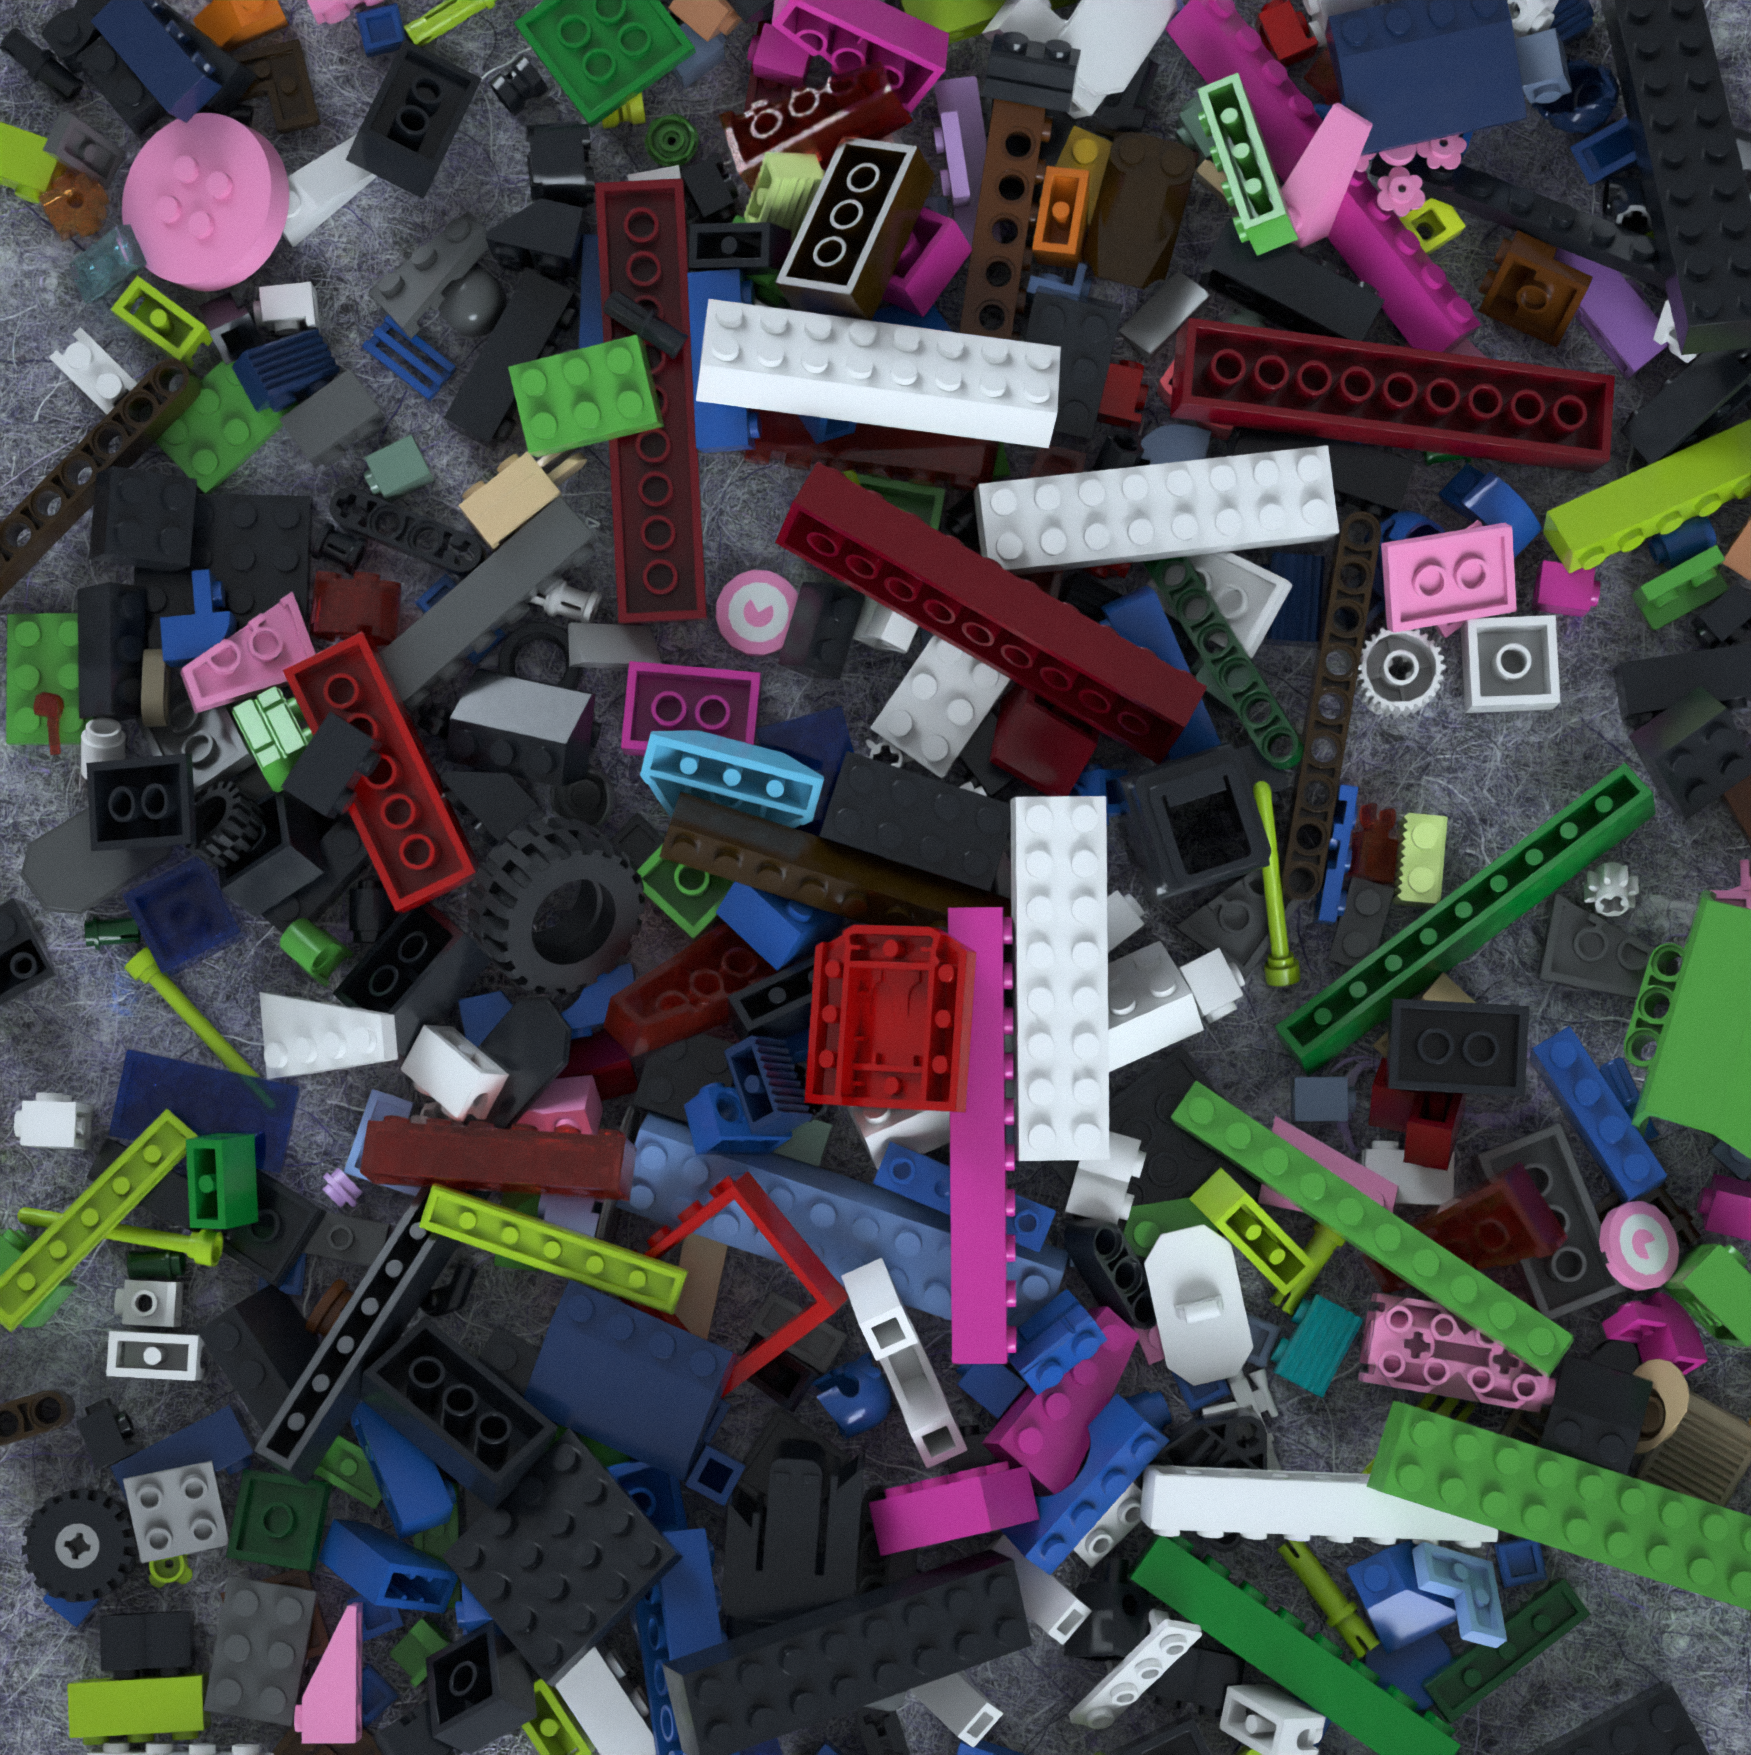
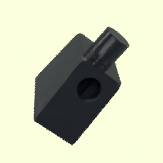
[1064,1557,1150,1663]

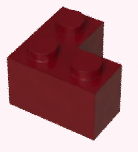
[1369,1058,1467,1171]

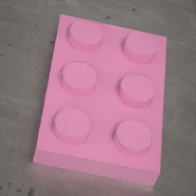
[1381,523,1517,633]

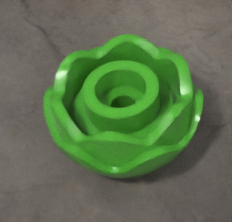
[644,114,699,167]

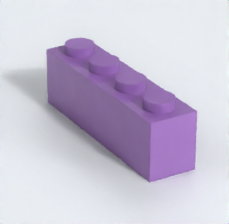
[1549,244,1669,381]

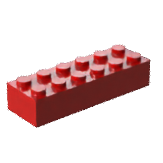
[282,632,480,913]

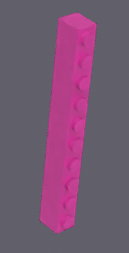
[1165,0,1482,353]
[948,907,1017,1364]

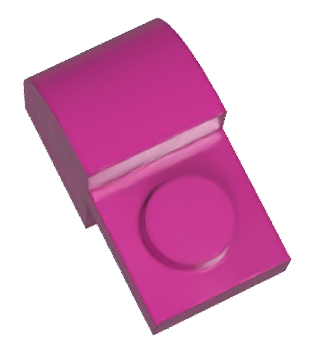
[1602,1292,1708,1375]

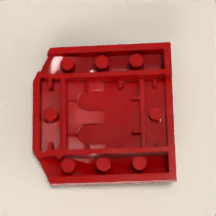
[804,925,977,1113]

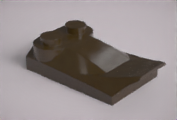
[1082,132,1199,290]

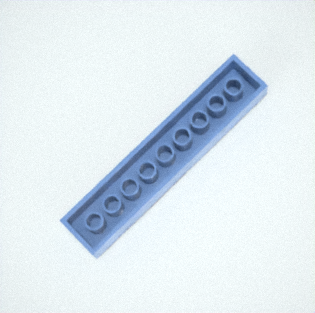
[616,1110,1068,1328]

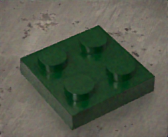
[226,1469,332,1572]

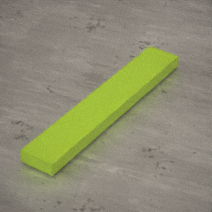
[0,1109,198,1332]
[419,1183,689,1315]

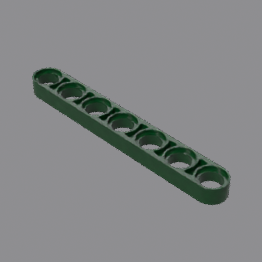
[1142,556,1304,769]

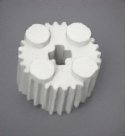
[1356,627,1445,718]

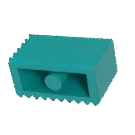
[1270,1294,1364,1398]

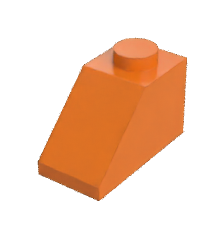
[193,0,289,52]
[1032,166,1090,269]

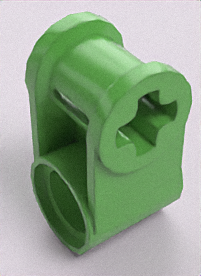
[280,918,354,987]

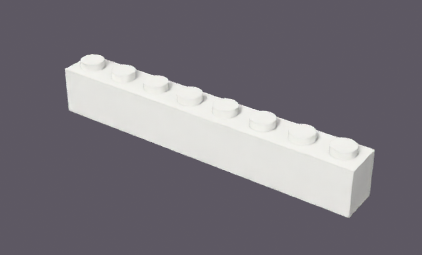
[1140,1465,1498,1548]

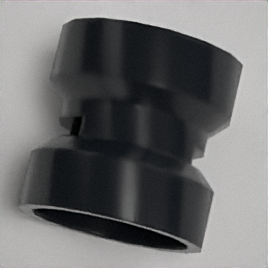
[488,55,548,116]

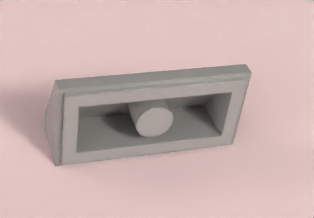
[1118,270,1211,362]
[568,622,660,669]

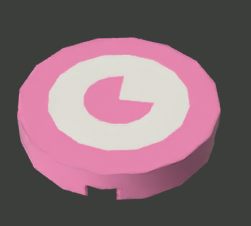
[715,570,798,657]
[1599,1201,1679,1291]

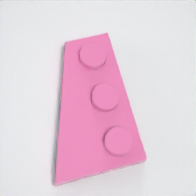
[180,591,316,713]
[1258,1116,1399,1214]

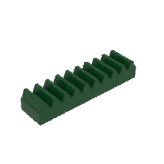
[1420,1577,1591,1723]

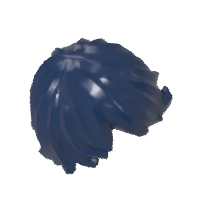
[1531,58,1620,133]

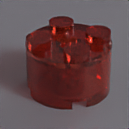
[309,571,402,646]

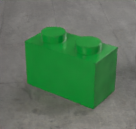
[186,1133,258,1229]

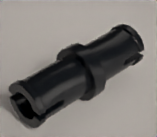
[0,27,84,103]

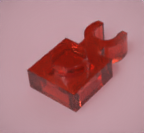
[1348,803,1398,885]

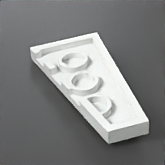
[259,992,398,1079]

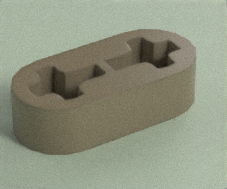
[141,649,171,727]

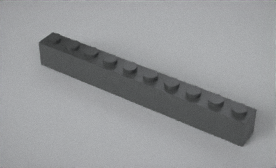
[233,495,599,801]

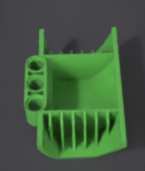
[1623,890,1751,1160]

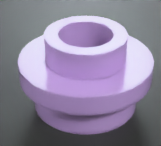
[322,1168,363,1208]

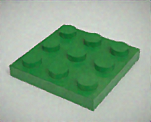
[514,0,696,128]

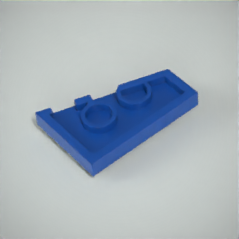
[1313,784,1359,926]

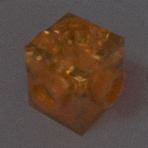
[38,172,110,243]

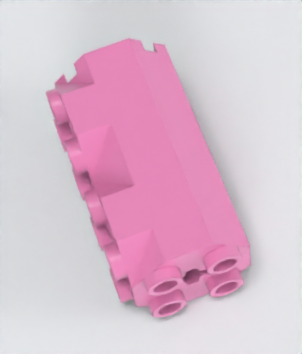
[1358,1293,1556,1413]

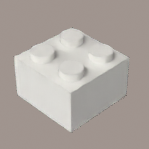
[1460,615,1560,713]

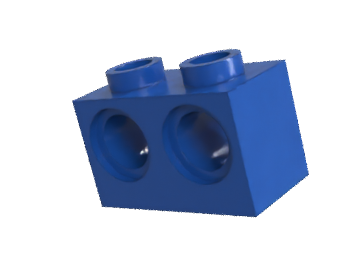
[684,1083,793,1155]

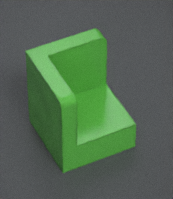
[390,1615,453,1688]

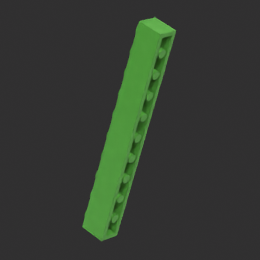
[1171,1081,1574,1378]

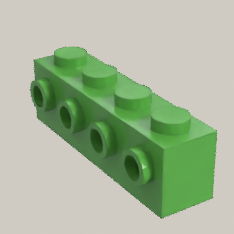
[1197,73,1298,256]

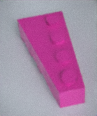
[771,0,949,124]
[981,1306,1140,1497]

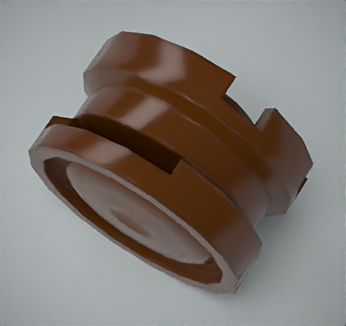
[305,1278,354,1338]

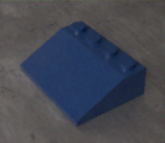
[1325,0,1527,156]
[524,1280,739,1480]

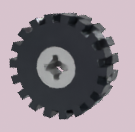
[22,1489,139,1603]

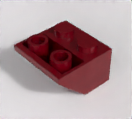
[989,684,1100,797]

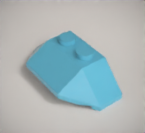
[640,730,824,828]

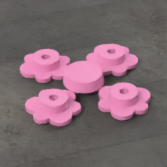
[1355,134,1467,217]

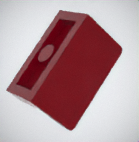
[555,1029,639,1101]

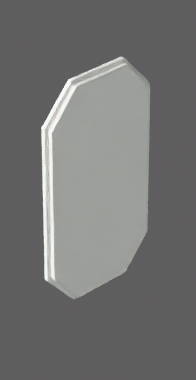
[1057,0,1178,97]
[1144,1224,1254,1386]

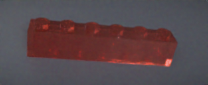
[738,409,999,491]
[360,1115,637,1201]

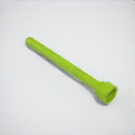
[1253,781,1301,986]
[124,945,282,1113]
[17,1207,223,1267]

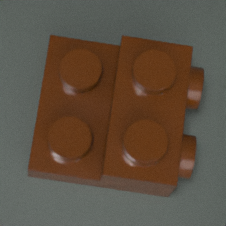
[1478,230,1593,348]

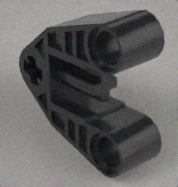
[1135,1407,1267,1552]

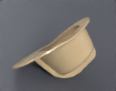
[1632,1359,1689,1454]

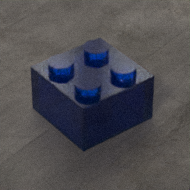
[122,856,249,977]

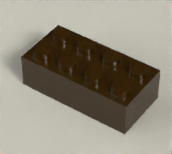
[775,136,936,321]

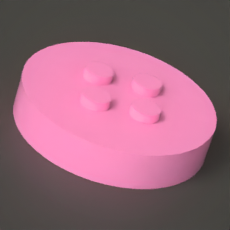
[122,113,289,292]

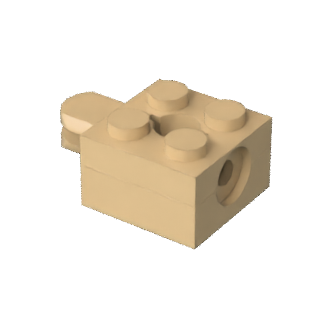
[458,448,587,553]

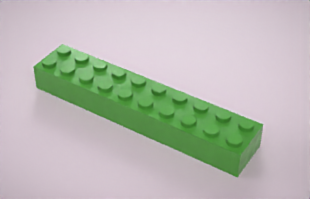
[1366,1400,1751,1611]

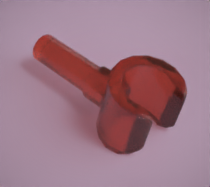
[34,692,64,755]

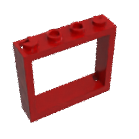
[618,1171,849,1399]

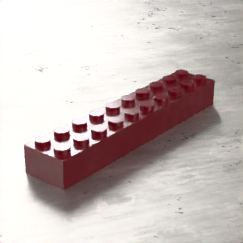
[595,178,708,625]
[1170,318,1615,473]
[775,462,1207,764]

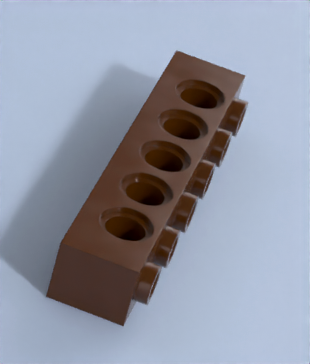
[959,99,1053,341]

